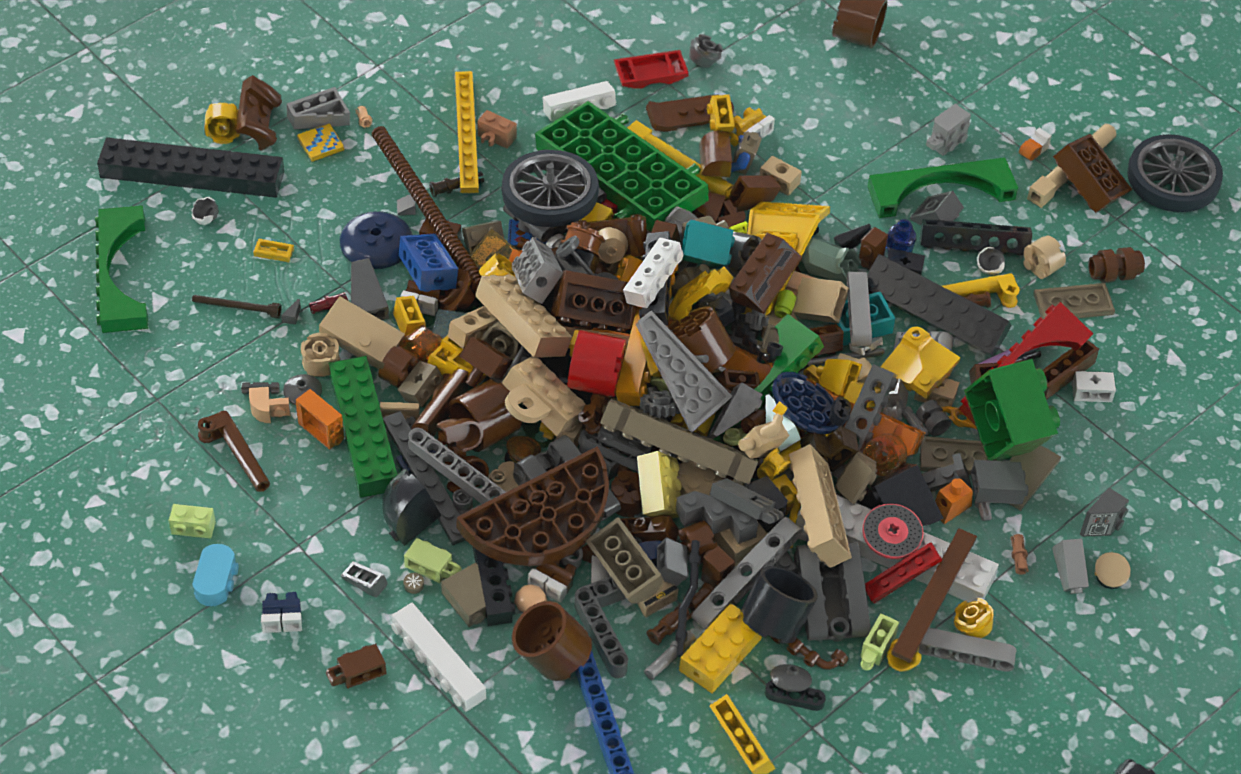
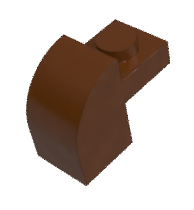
[717,200,745,227]

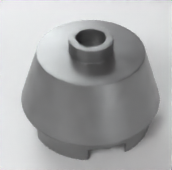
[689,34,723,68]

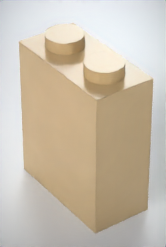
[793,277,849,323]

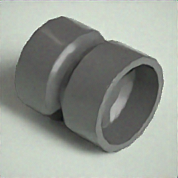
[916,400,952,436]

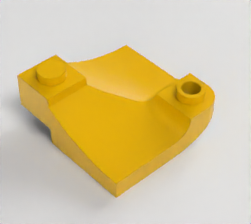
[669,267,734,321]
[881,327,960,399]
[428,335,487,385]

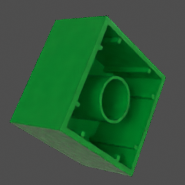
[964,359,1060,461]

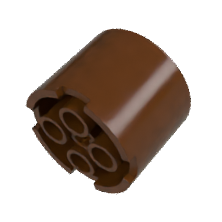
[832,0,888,49]
[667,307,736,372]
[449,379,522,452]
[512,601,592,681]

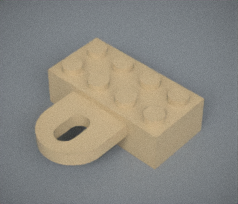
[502,356,586,436]

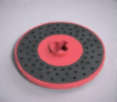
[862,504,923,559]

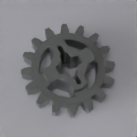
[640,390,680,418]

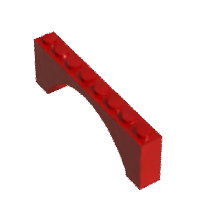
[958,302,1094,426]

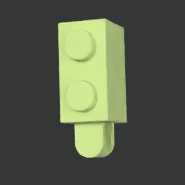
[404,538,462,583]
[860,614,899,670]

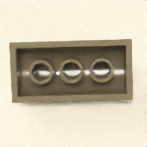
[585,517,663,603]

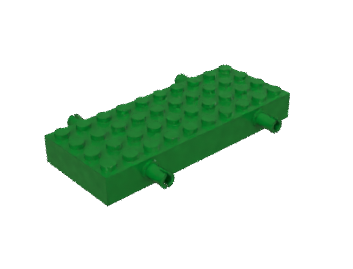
[535,101,709,232]

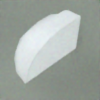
[591,556,611,583]

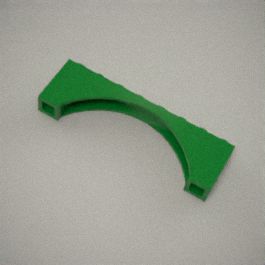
[867,157,1018,218]
[95,205,148,333]
[707,314,824,444]

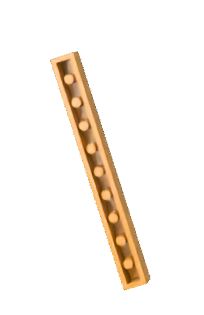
[615,264,678,406]

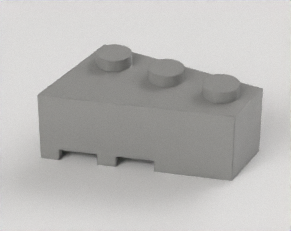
[287,87,350,129]

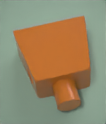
[935,478,973,524]

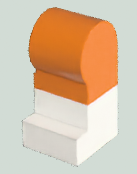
[1019,128,1052,161]

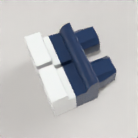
[261,592,302,633]

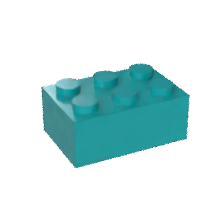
[828,292,895,346]

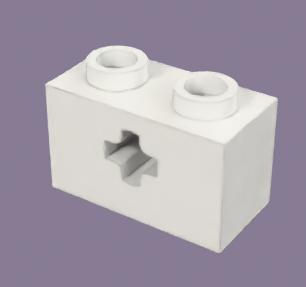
[1072,371,1116,402]

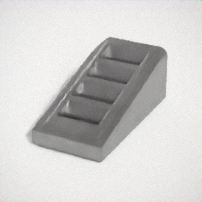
[341,561,388,598]

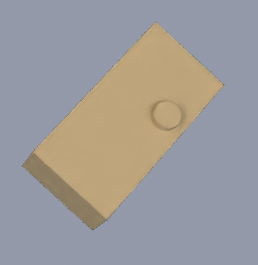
[319,296,405,369]

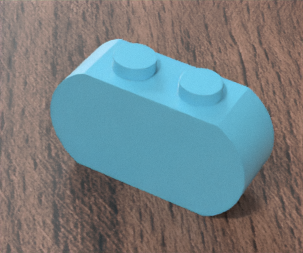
[192,544,239,606]

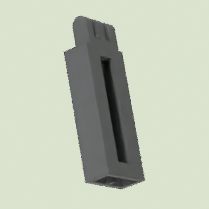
[710,478,784,524]

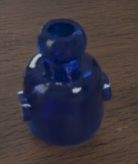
[886,219,916,252]

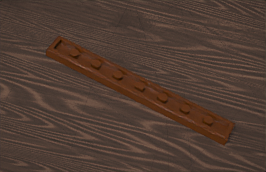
[891,528,977,663]

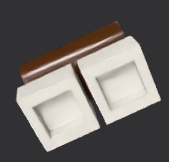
[400,280,441,316]
[528,560,576,603]

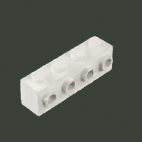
[543,81,616,121]
[623,238,683,308]

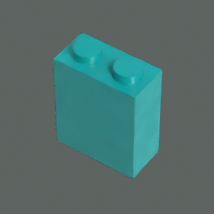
[681,219,735,269]

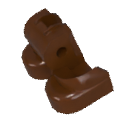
[437,418,489,493]

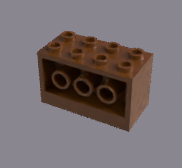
[550,270,636,333]

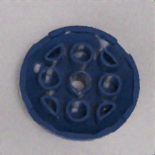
[340,211,412,269]
[772,372,839,435]

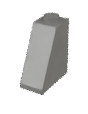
[1052,539,1089,594]

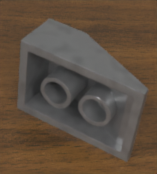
[707,383,762,439]

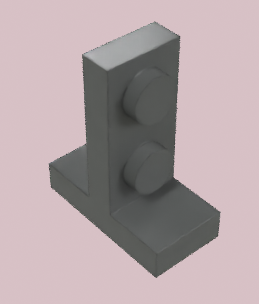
[922,453,972,492]

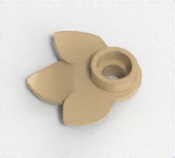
[488,461,518,492]

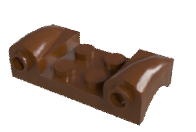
[235,75,282,151]
[575,215,647,257]

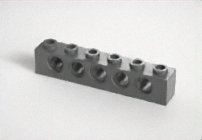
[832,364,898,478]

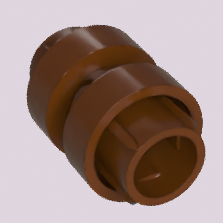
[1088,247,1145,283]

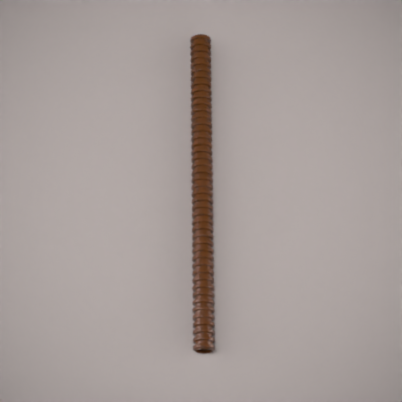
[372,126,484,306]

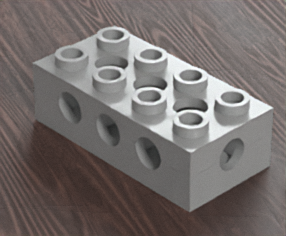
[512,237,563,304]

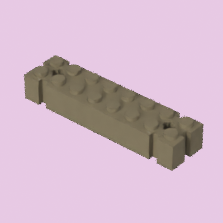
[600,398,759,486]

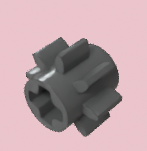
[745,309,769,330]

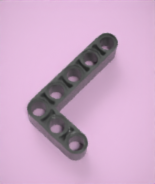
[574,577,628,678]

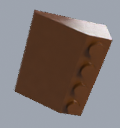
[1053,134,1133,213]

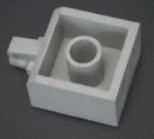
[926,104,971,156]

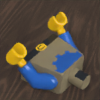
[729,131,762,175]

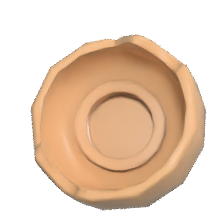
[515,584,548,612]

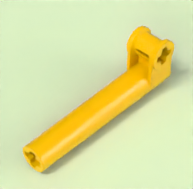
[942,273,1020,308]
[757,432,833,480]

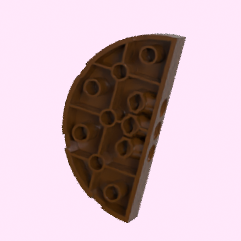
[456,446,609,566]

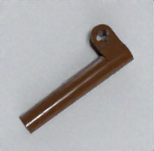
[198,411,270,492]

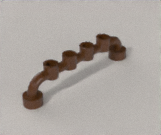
[771,637,849,670]

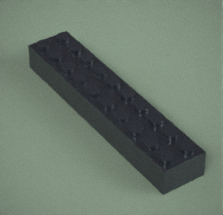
[97,137,284,198]

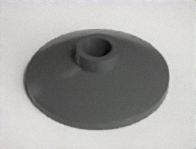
[283,374,322,405]
[770,664,812,692]

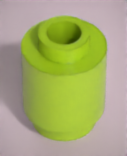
[774,290,797,319]

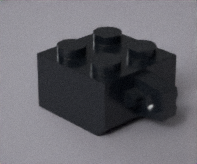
[747,475,788,534]

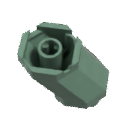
[801,238,861,286]

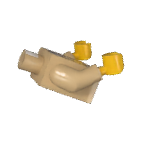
[739,402,789,459]

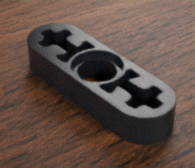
[765,681,826,711]

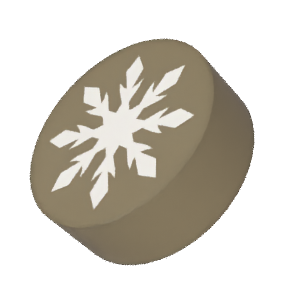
[403,573,424,594]

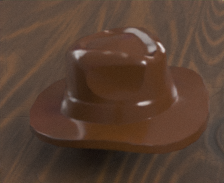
[439,269,476,315]

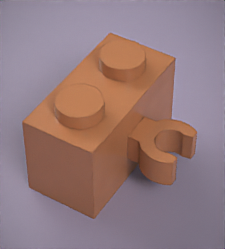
[477,110,517,149]

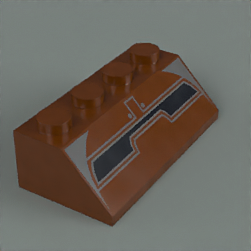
[728,233,802,314]

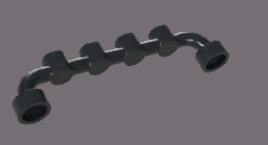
[731,301,783,364]

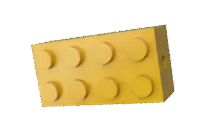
[679,603,762,694]

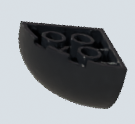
[871,463,944,526]
[382,469,442,546]

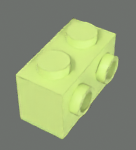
[169,504,215,538]

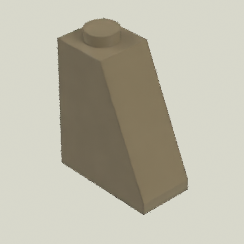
[441,562,486,627]

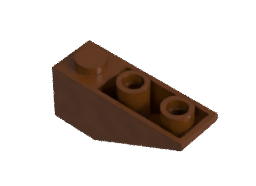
[620,515,679,542]

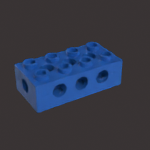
[399,234,458,292]

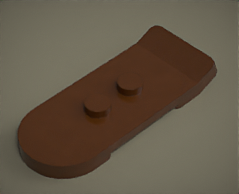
[646,95,734,132]

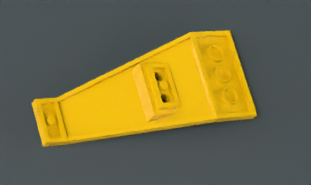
[743,201,830,315]

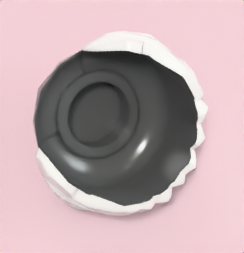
[191,197,219,225]
[977,247,1005,275]

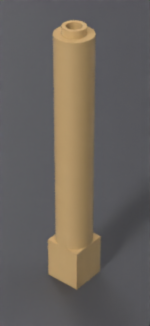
[1027,124,1117,208]

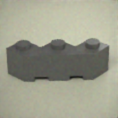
[676,491,758,544]

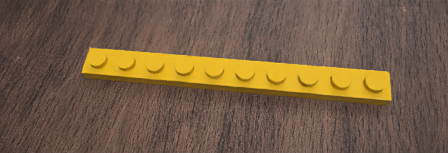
[455,71,479,193]

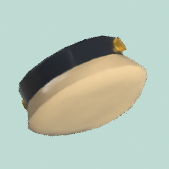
[1095,552,1130,589]

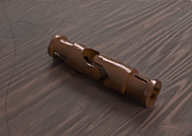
[646,583,714,645]

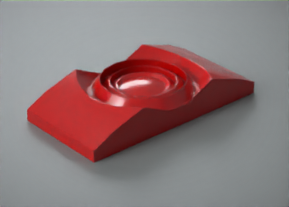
[614,50,689,89]

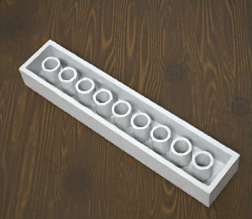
[796,495,999,602]

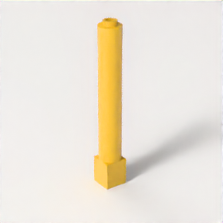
[627,120,734,200]

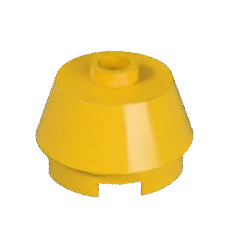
[954,598,994,638]

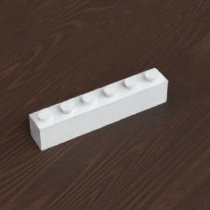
[391,603,486,712]

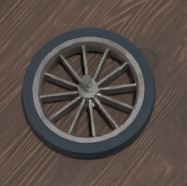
[1127,134,1223,212]
[502,150,599,227]

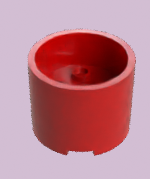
[567,330,626,397]

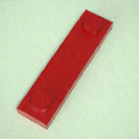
[865,542,943,604]

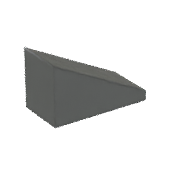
[281,299,301,325]

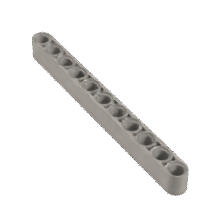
[408,428,583,569]

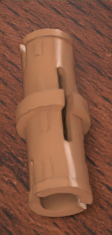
[1011,534,1029,574]

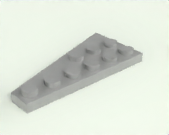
[636,311,732,433]

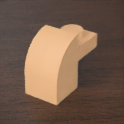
[249,387,290,423]

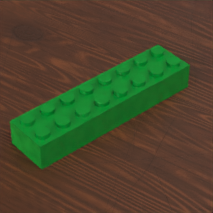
[329,356,397,498]

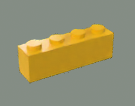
[710,694,776,774]

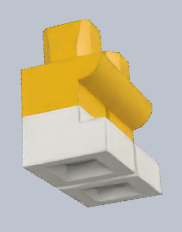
[733,107,775,138]

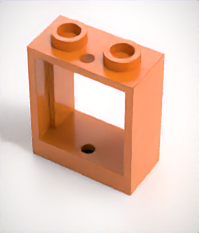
[296,389,344,450]

